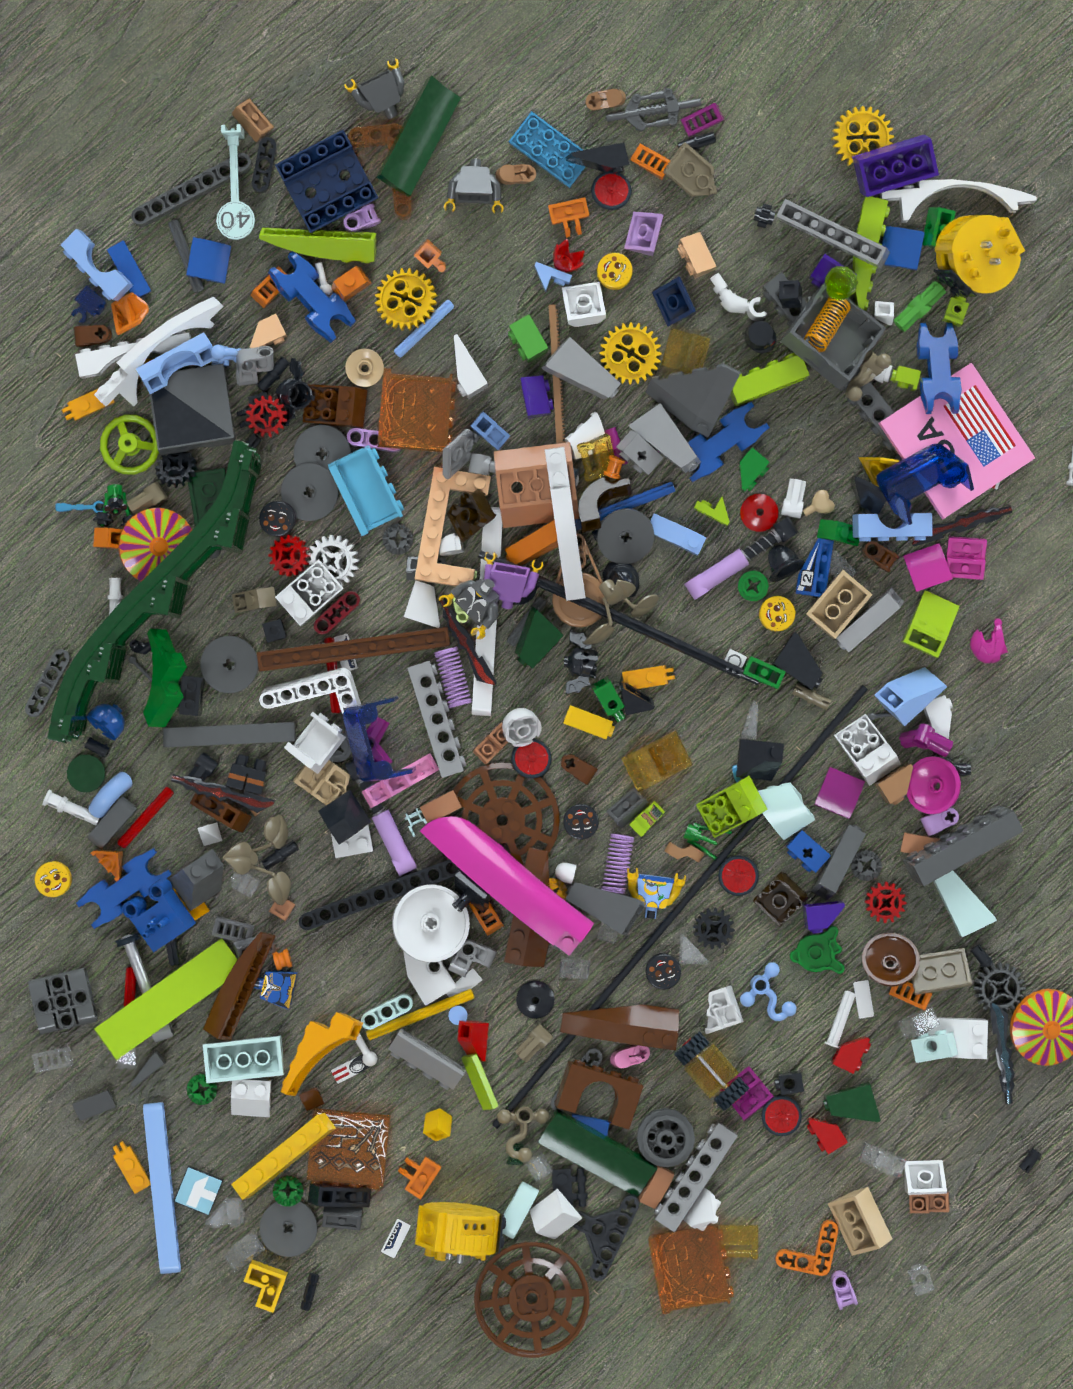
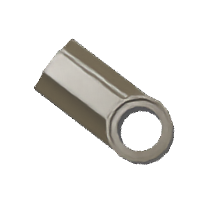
[127,481,168,515]
[515,1023,553,1063]

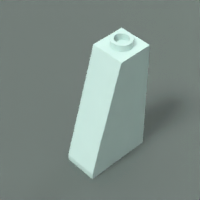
[933,871,997,937]

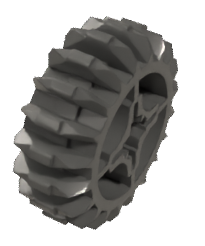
[973,962,1026,1014]

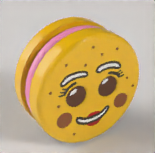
[597,253,633,290]
[759,596,795,632]
[35,861,72,897]

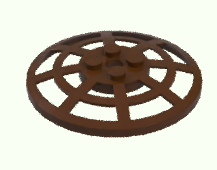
[445,762,560,866]
[474,1241,590,1358]

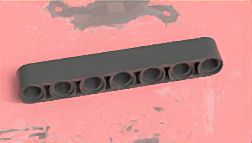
[131,153,252,227]
[162,722,296,747]

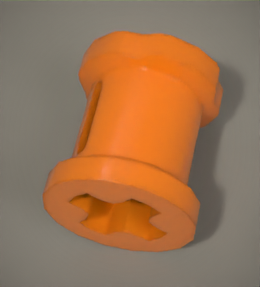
[603,455,625,479]

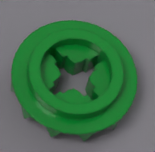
[738,571,769,601]
[186,1074,217,1105]
[273,1175,304,1207]

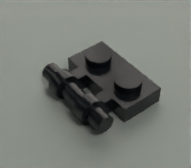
[552,1167,588,1207]

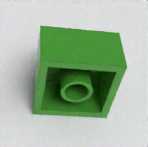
[508,314,548,363]

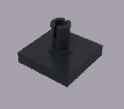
[452,870,489,913]

